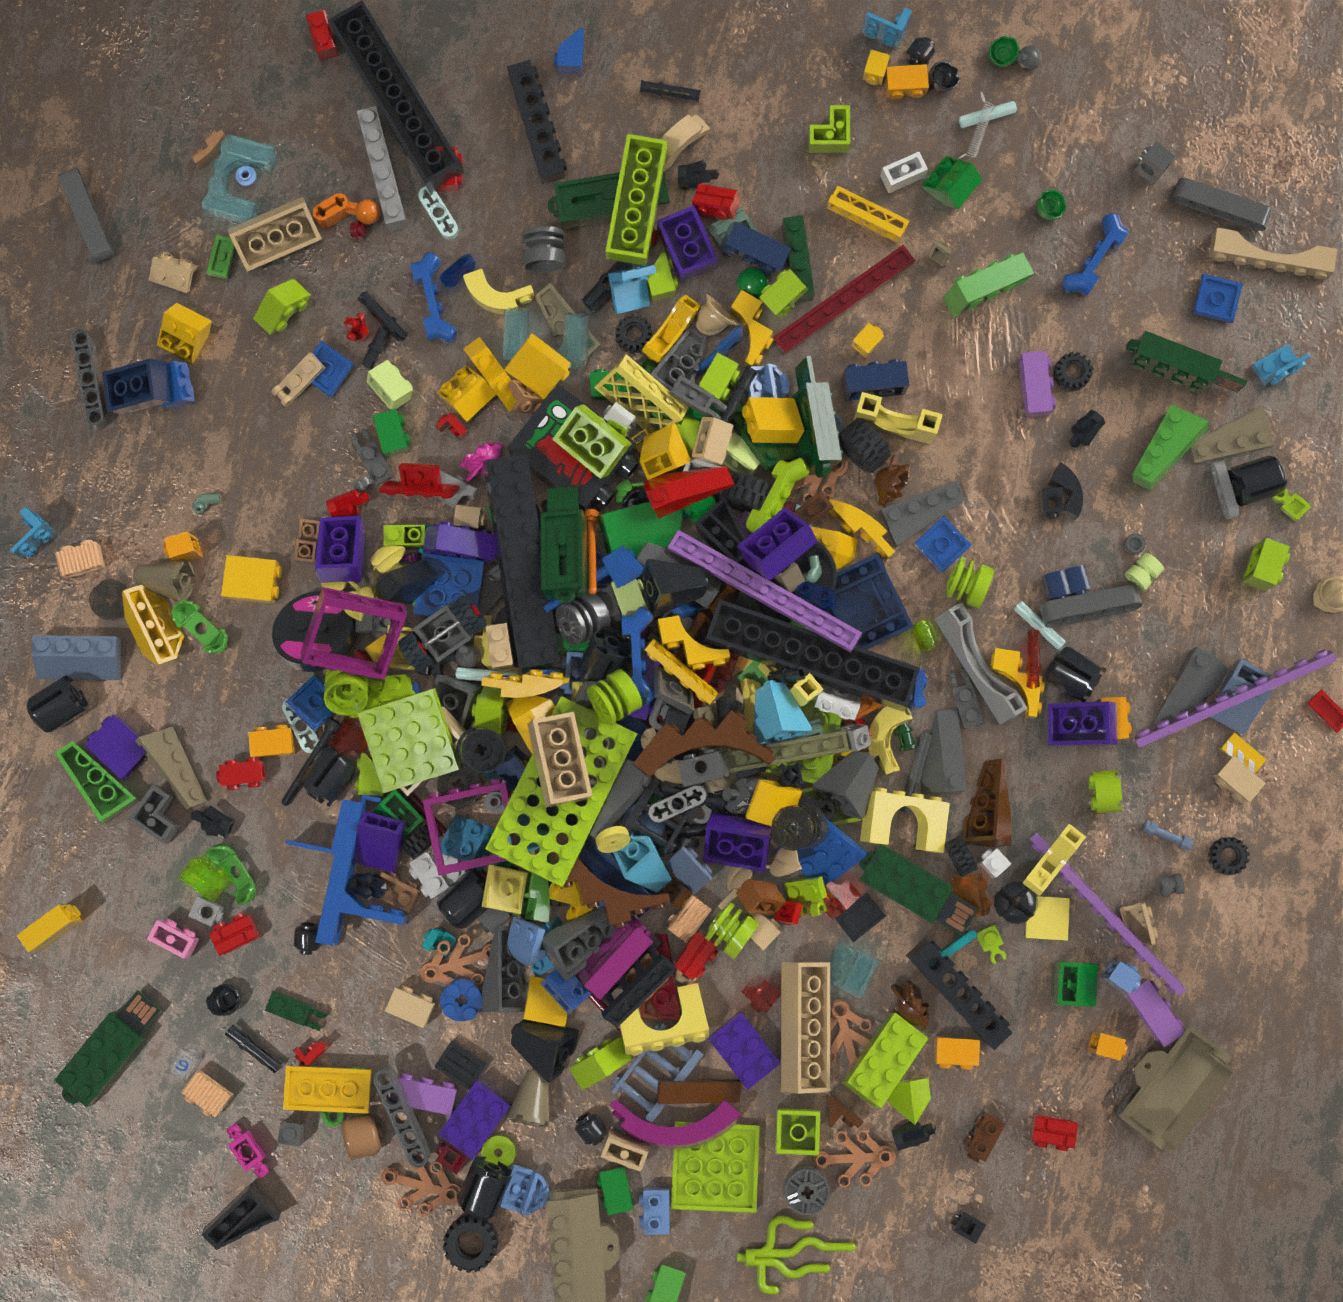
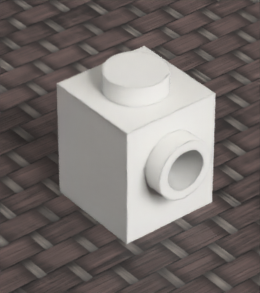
[978,848,1011,878]

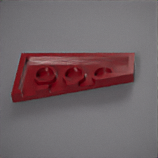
[640,933,682,1021]

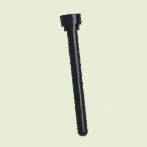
[281,717,343,806]

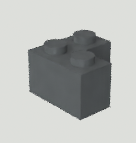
[128,785,180,844]

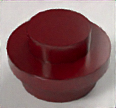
[350,220,367,241]

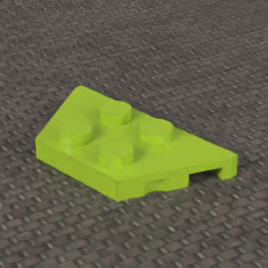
[350,674,415,721]

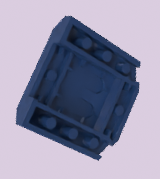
[822,553,914,650]

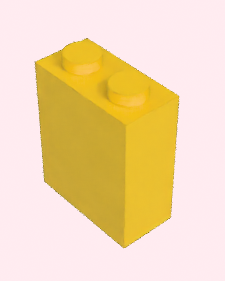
[504,333,571,400]
[742,397,804,443]
[221,555,282,604]
[16,904,82,953]

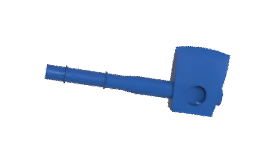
[695,326,744,379]
[542,546,643,613]

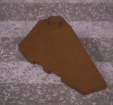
[962,759,1012,848]

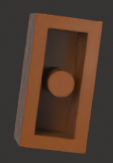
[736,879,786,916]

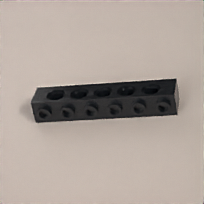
[507,60,567,184]
[906,938,1012,1050]

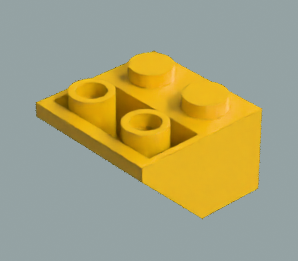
[157,303,212,363]
[436,365,496,422]
[640,423,691,480]

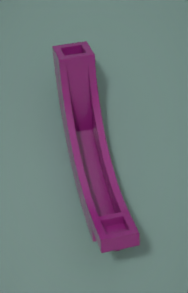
[610,1099,742,1149]

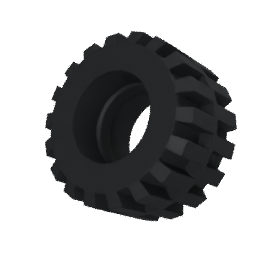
[839,418,891,473]
[719,472,772,513]
[443,1214,499,1273]

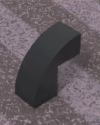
[1048,462,1083,520]

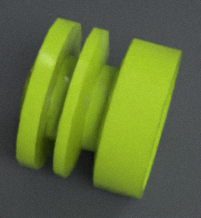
[945,556,995,609]
[324,669,369,716]
[587,669,642,726]
[705,902,760,960]

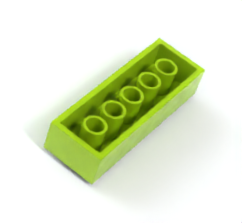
[605,134,668,266]

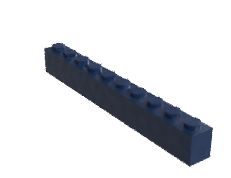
[495,745,659,918]

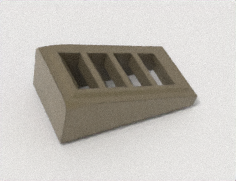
[928,240,953,267]

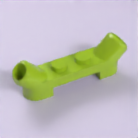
[746,458,810,533]

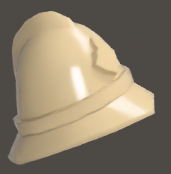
[696,294,740,336]
[1313,574,1343,613]

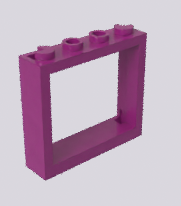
[300,587,407,679]
[423,779,520,876]
[577,916,653,1000]

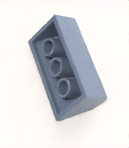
[32,635,122,680]

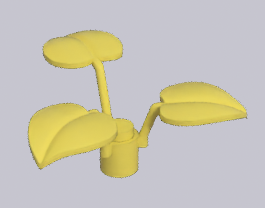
[321,546,406,621]

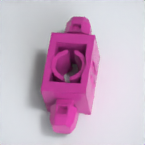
[227,1124,269,1178]

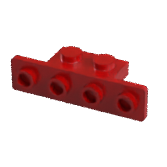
[379,463,460,499]

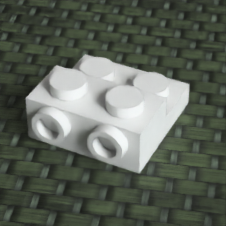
[815,684,861,720]
[408,849,465,899]

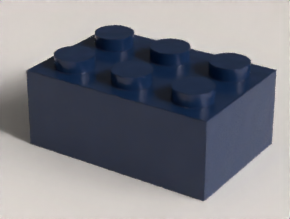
[720,222,791,274]
[102,359,171,415]
[841,359,909,402]

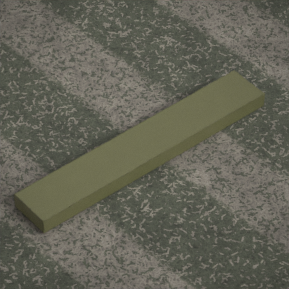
[724,730,849,773]

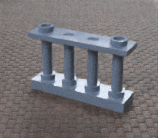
[611,1022,704,1123]

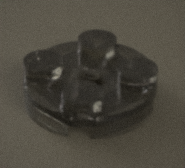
[89,579,129,621]

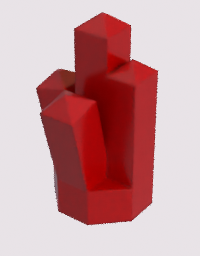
[344,312,369,343]
[326,490,369,517]

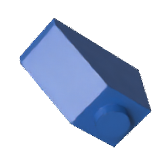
[554,28,585,75]

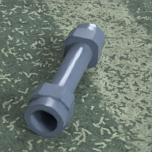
[1142,820,1194,851]

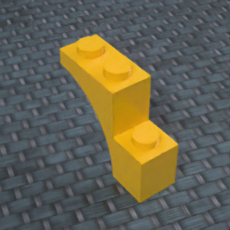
[731,290,774,367]
[641,294,702,363]
[463,337,518,412]
[658,615,730,670]
[990,648,1045,719]
[549,882,596,923]

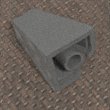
[813,751,879,819]

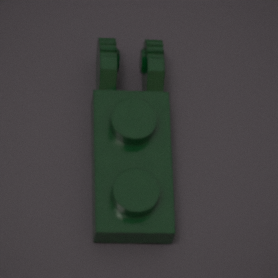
[264,990,327,1031]

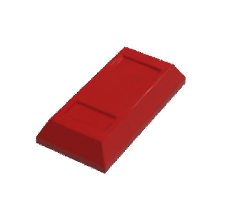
[1307,689,1343,733]

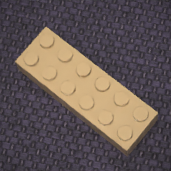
[781,962,830,1094]

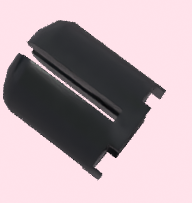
[1228,455,1287,507]
[578,627,632,682]
[1046,647,1107,702]
[26,675,89,733]
[295,747,355,808]
[437,869,488,929]
[994,881,1038,924]
[457,1156,512,1219]

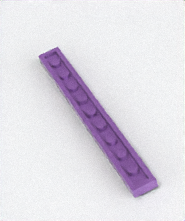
[668,530,862,652]
[1134,649,1337,748]
[1030,832,1186,996]

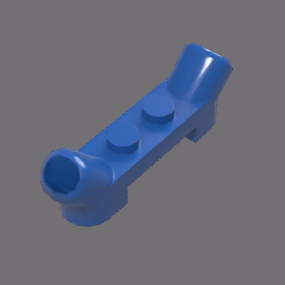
[1062,213,1130,297]
[410,252,457,344]
[622,606,656,706]

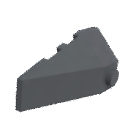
[635,542,722,609]

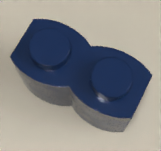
[1042,565,1091,600]

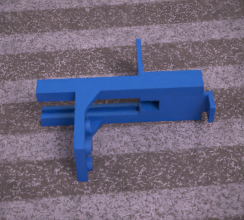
[285,795,409,946]

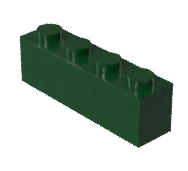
[782,215,815,303]

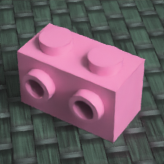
[147,918,200,959]

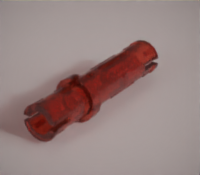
[1025,630,1042,689]

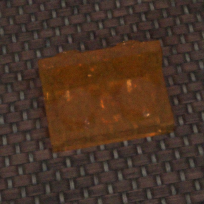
[952,873,991,917]

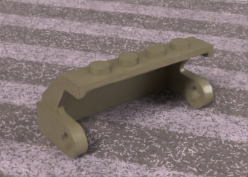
[1119,1026,1236,1155]
[547,1186,621,1302]

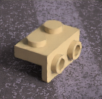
[149,253,198,293]
[1119,902,1159,949]

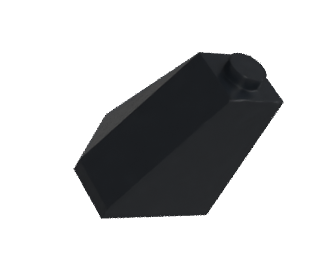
[642,559,709,617]
[376,560,439,604]
[511,1019,579,1083]

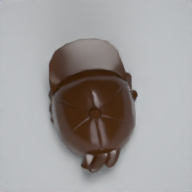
[873,455,911,507]
[891,980,929,1030]

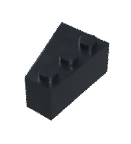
[695,496,748,567]
[201,1183,281,1250]

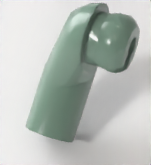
[192,493,221,514]
[803,555,822,585]

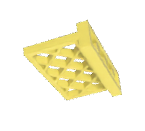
[594,354,689,434]

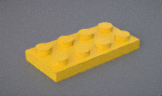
[283,1065,372,1114]

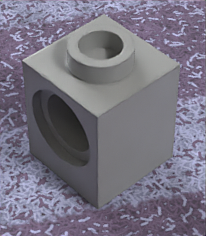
[835,723,871,752]
[188,897,224,926]

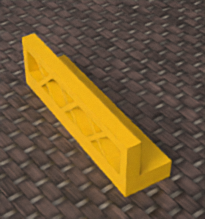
[827,186,909,243]

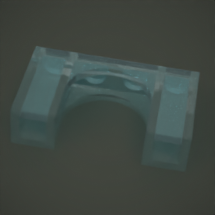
[202,134,277,224]
[503,307,589,369]

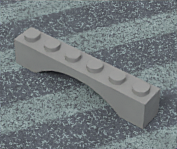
[357,106,408,232]
[934,602,1028,725]

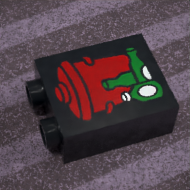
[507,384,640,512]

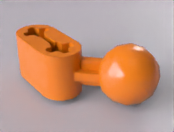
[312,193,381,228]

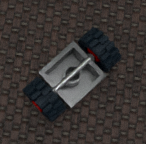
[398,595,487,672]

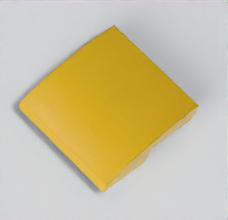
[745,779,802,829]
[523,976,567,1027]

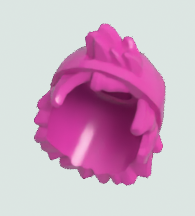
[459,442,504,482]

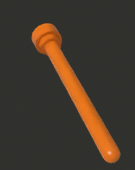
[583,509,599,594]

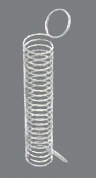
[957,92,994,159]

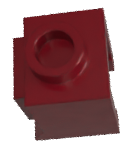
[436,1142,468,1175]

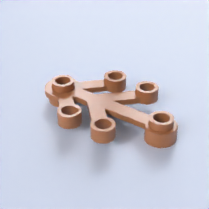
[786,458,848,504]
[420,933,492,986]
[830,999,872,1073]
[812,1129,896,1188]
[381,1155,461,1217]

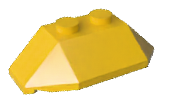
[810,526,858,571]
[122,585,184,666]
[506,695,555,753]

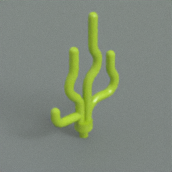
[737,1215,856,1295]

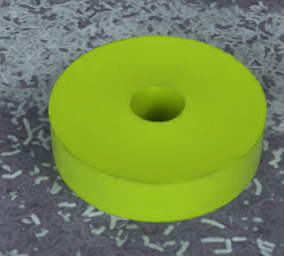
[481,1135,516,1167]

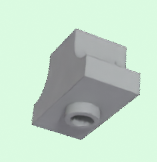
[438,470,478,508]

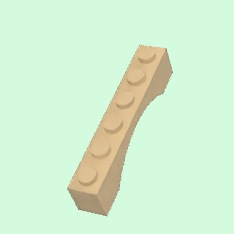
[1208,228,1338,279]

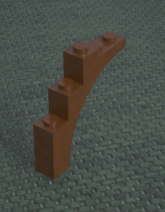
[632,710,776,778]
[544,833,670,929]

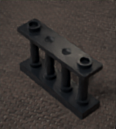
[623,775,704,857]
[601,930,677,1028]

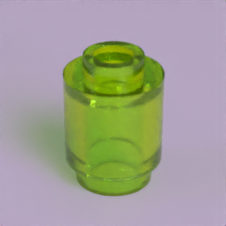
[912,619,939,651]

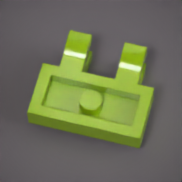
[784,876,828,918]

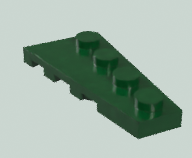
[730,401,800,471]

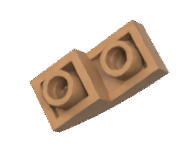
[191,129,228,170]
[294,518,320,562]

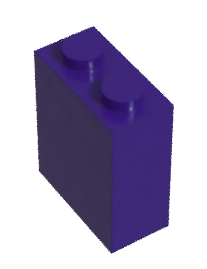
[84,715,147,780]
[354,811,405,873]

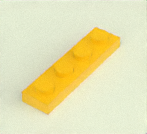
[645,639,718,705]

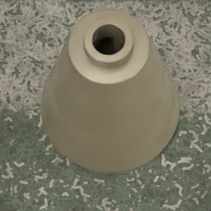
[133,560,194,601]
[507,1067,549,1128]

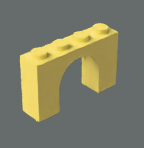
[853,392,943,445]
[860,787,950,853]
[620,983,709,1056]

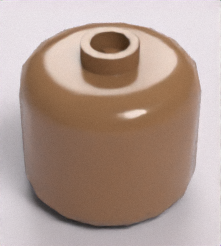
[341,1114,383,1160]

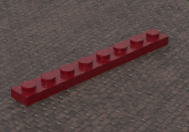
[773,245,915,355]

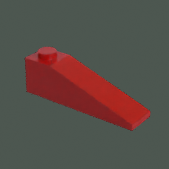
[643,466,735,519]

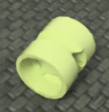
[1125,552,1164,591]

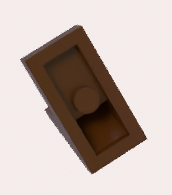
[659,875,692,909]
[826,1093,863,1129]

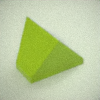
[888,1077,931,1125]

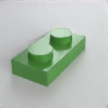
[206,235,236,280]

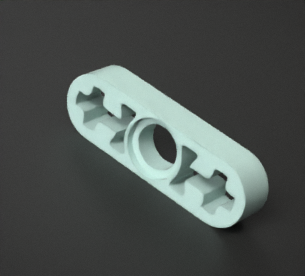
[418,186,459,240]
[282,699,319,754]

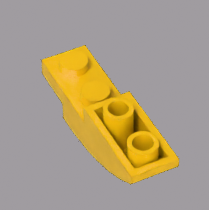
[828,499,895,560]
[481,669,569,698]

